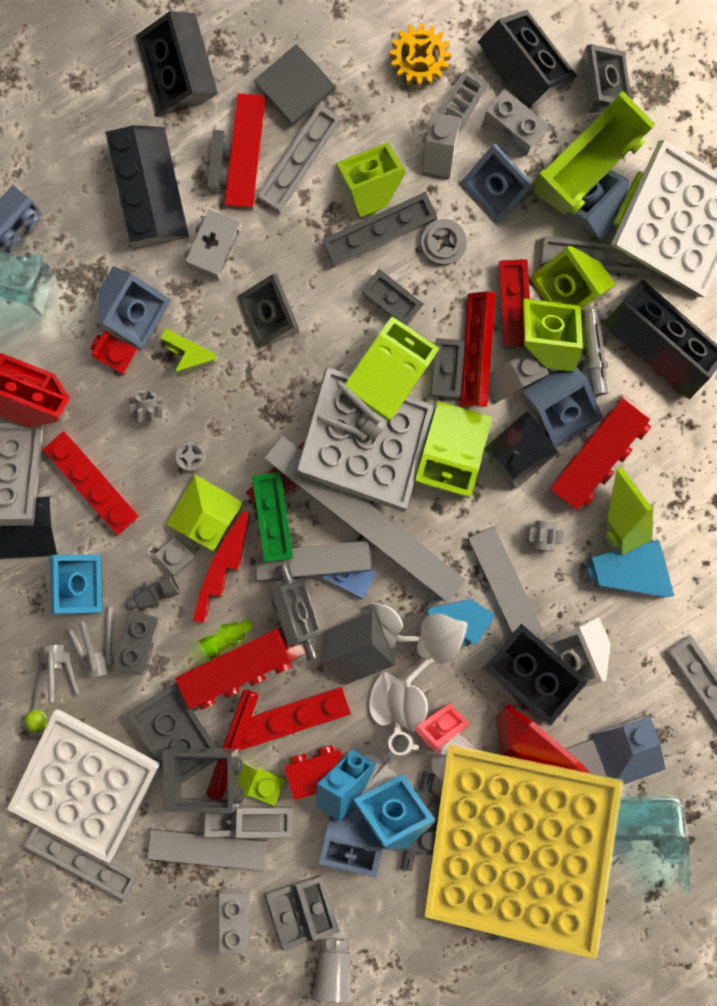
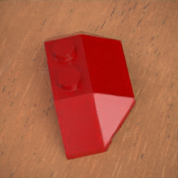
[0,353,70,428]
[496,704,590,774]

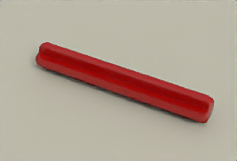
[206,689,259,799]

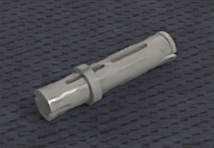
[581,308,609,396]

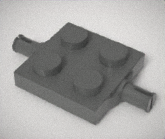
[270,563,323,661]
[400,771,441,871]

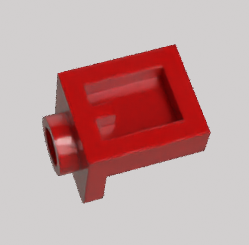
[90,331,138,375]

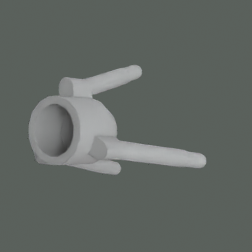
[318,380,388,441]
[67,606,113,678]
[32,645,80,710]

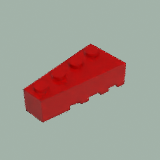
[550,394,652,511]
[175,627,305,710]

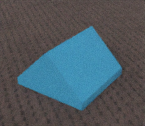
[50,555,102,614]
[353,774,435,849]

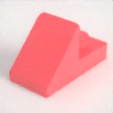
[414,703,470,755]

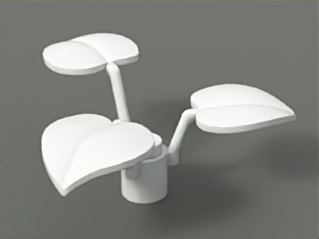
[364,603,467,732]
[362,672,476,795]

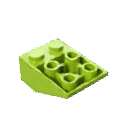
[345,316,440,422]
[414,401,493,499]

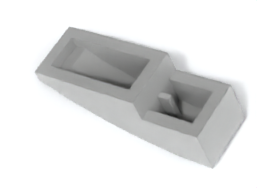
[199,805,293,838]

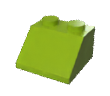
[523,299,583,371]

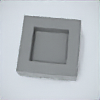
[155,535,196,576]

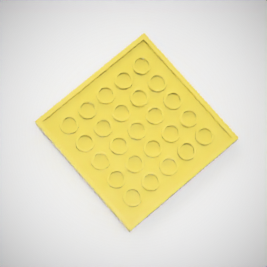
[424,745,623,959]

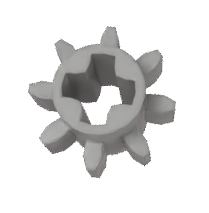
[128,390,163,425]
[527,521,563,551]

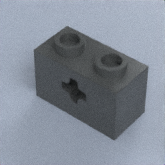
[114,610,162,675]

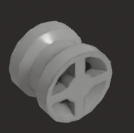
[175,442,206,472]

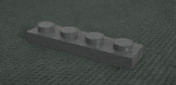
[322,192,438,267]

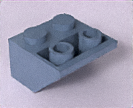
[0,185,43,256]
[319,807,383,878]

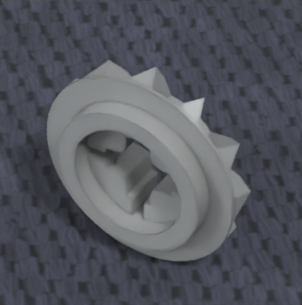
[421,219,467,265]

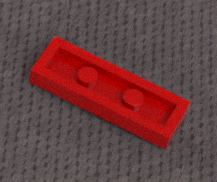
[498,259,530,347]

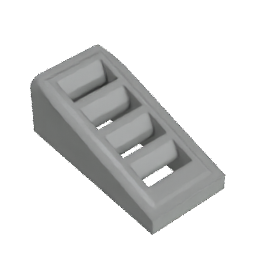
[438,69,489,133]

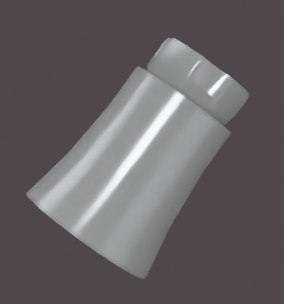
[311,938,352,1003]

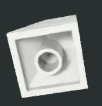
[541,618,611,688]

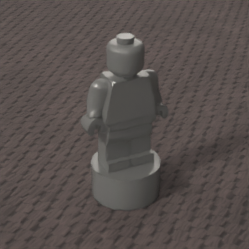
[125,573,181,610]

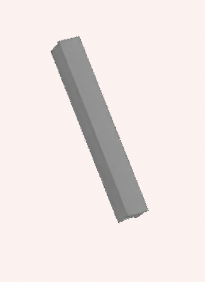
[264,435,466,602]

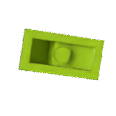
[160,328,219,375]
[227,761,286,806]

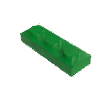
[252,472,294,562]

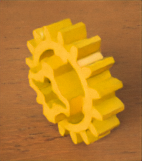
[389,23,451,87]

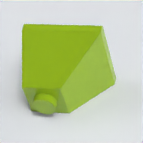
[336,142,406,218]
[529,246,616,311]
[605,466,653,555]
[166,474,244,552]

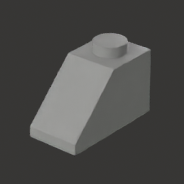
[422,112,461,178]
[489,351,549,404]

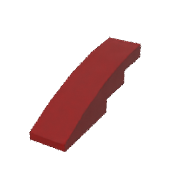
[193,512,250,623]

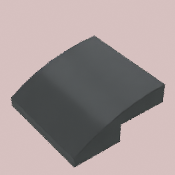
[253,44,336,126]
[263,875,340,951]

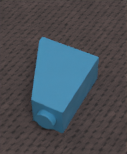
[586,540,674,598]

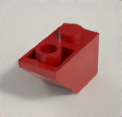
[284,745,342,800]

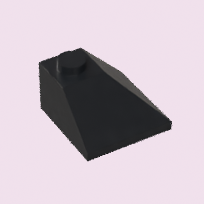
[484,411,558,490]

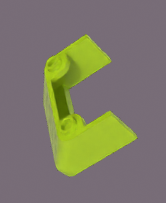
[532,91,656,215]

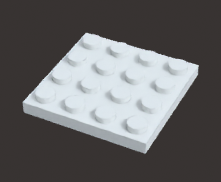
[611,140,717,297]
[7,709,160,864]

